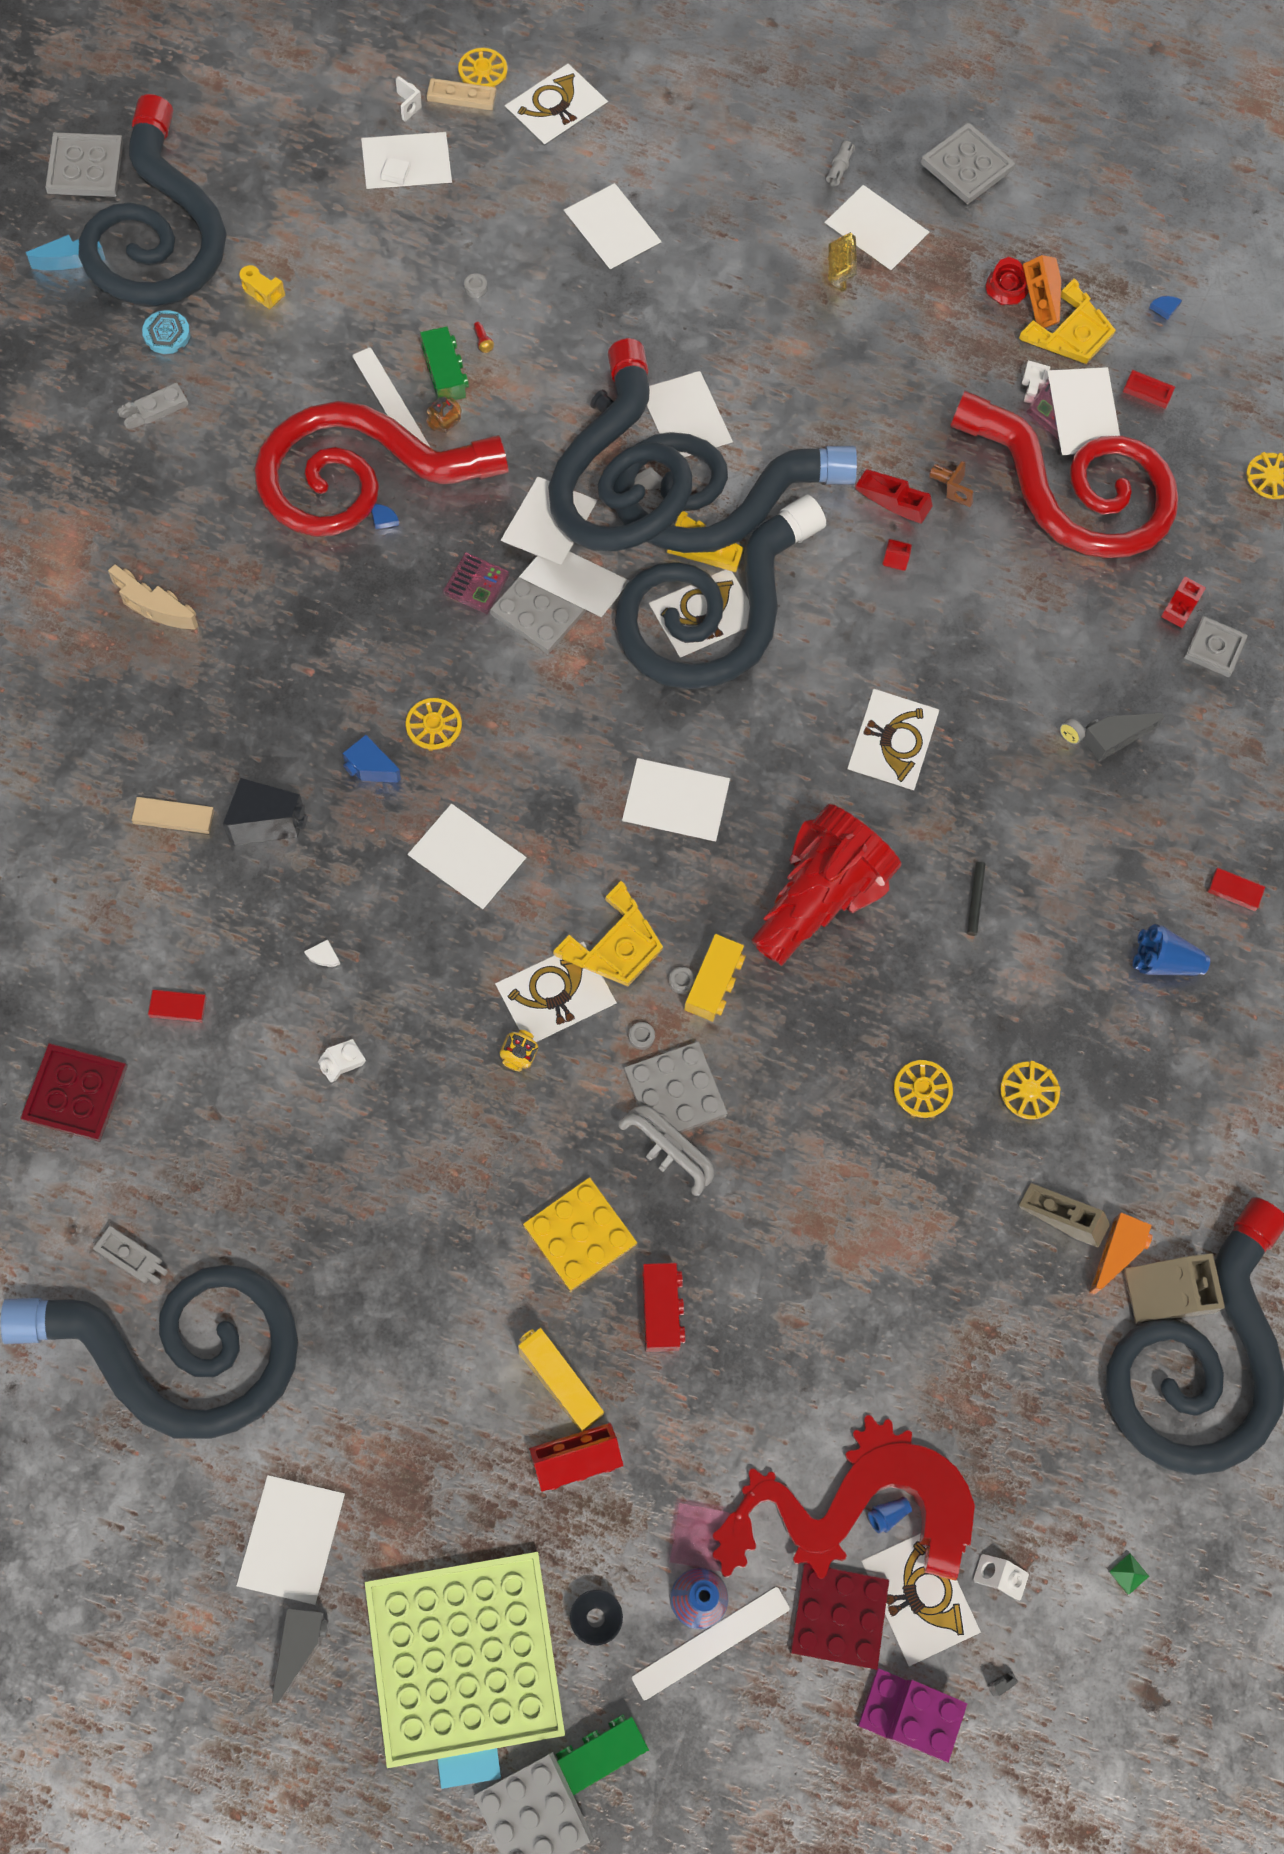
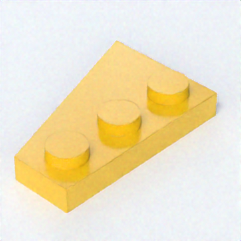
[667,511,743,572]

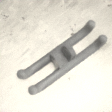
[618,1105,714,1196]

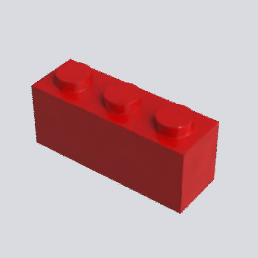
[642,1263,685,1352]
[529,1423,624,1492]

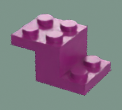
[857,1668,968,1763]

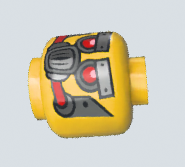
[500,1030,538,1071]

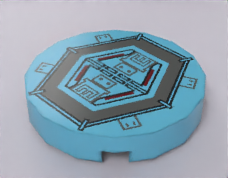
[142,310,190,354]

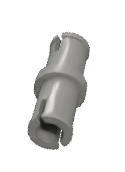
[826,141,855,186]

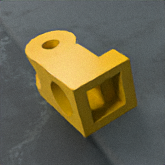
[239,265,285,310]

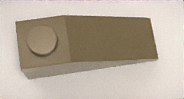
[1019,1183,1110,1248]

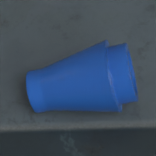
[868,1497,912,1534]

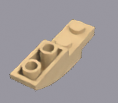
[108,564,198,630]

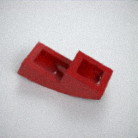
[1161,577,1206,628]

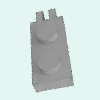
[93,1226,168,1285]

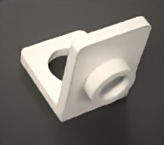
[396,76,422,122]
[973,1554,1029,1601]

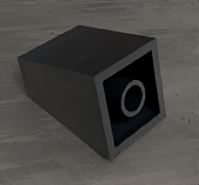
[223,778,308,845]

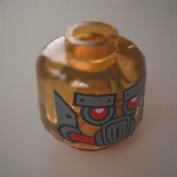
[426,397,462,433]

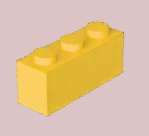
[684,934,746,1022]

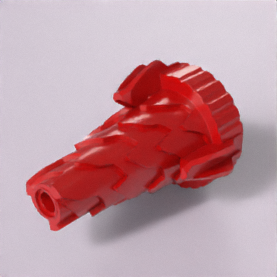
[751,804,901,966]

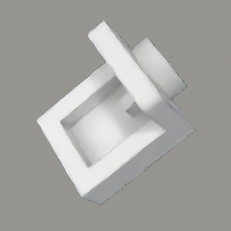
[318,1039,366,1082]

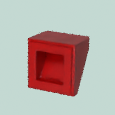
[883,539,912,571]

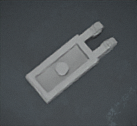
[117,382,189,429]

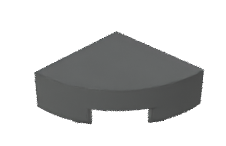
[988,1672,1018,1696]

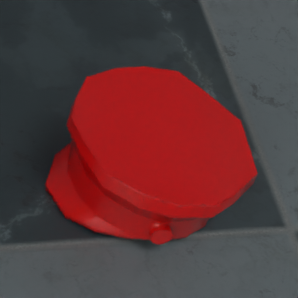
[986,257,1029,305]

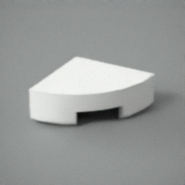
[304,940,340,967]

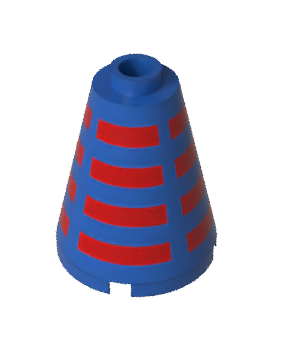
[670,1568,728,1629]

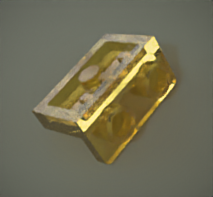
[828,232,857,292]

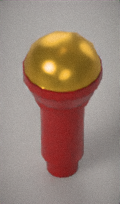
[474,322,494,353]

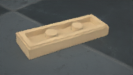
[427,78,496,111]
[132,797,214,834]

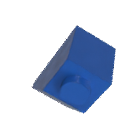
[343,735,401,783]

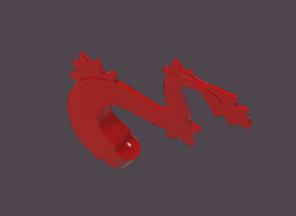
[712,1415,975,1581]

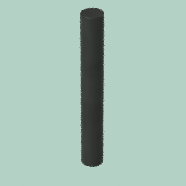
[967,862,986,936]

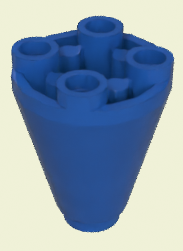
[1132,924,1210,976]

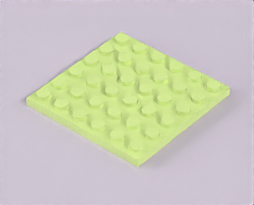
[365,1552,565,1768]

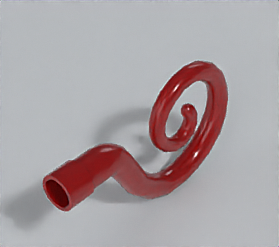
[950,391,1178,558]
[255,401,508,537]

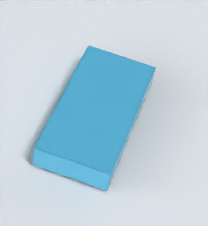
[438,1748,501,1789]

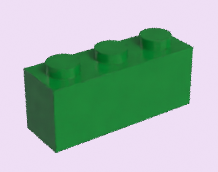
[420,326,469,403]
[556,1714,649,1796]

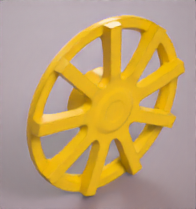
[458,48,508,88]
[1246,452,1284,499]
[405,698,462,751]
[893,1060,953,1118]
[1001,1061,1061,1119]

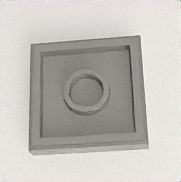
[1184,616,1248,677]

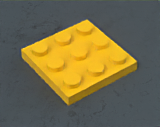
[523,1177,637,1293]

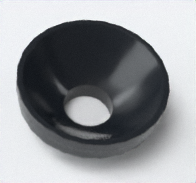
[570,1590,623,1646]

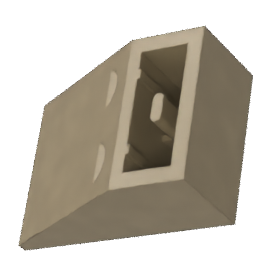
[1124,1253,1225,1323]

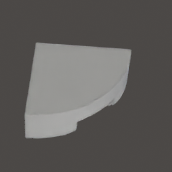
[634,467,663,490]

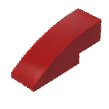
[855,469,933,524]

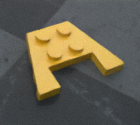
[1019,279,1116,364]
[553,881,663,986]

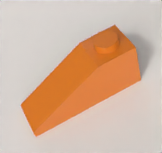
[1023,255,1061,328]
[1089,1213,1153,1295]

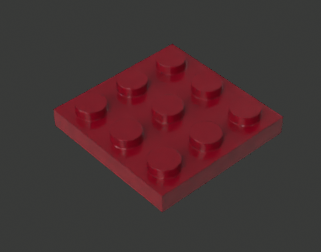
[20,1043,128,1142]
[790,1563,889,1670]

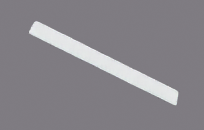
[352,348,431,448]
[632,1587,790,1700]

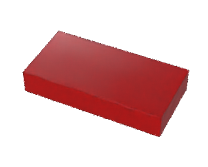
[1123,370,1175,409]
[1208,867,1265,911]
[148,990,207,1023]

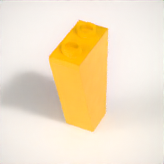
[518,1328,604,1432]

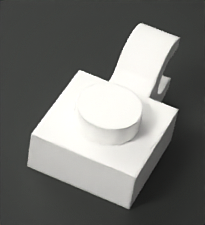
[1021,360,1050,404]

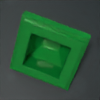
[1109,1553,1150,1595]

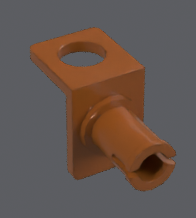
[929,461,973,507]

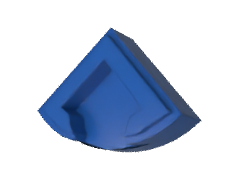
[1149,296,1182,320]
[372,504,399,529]

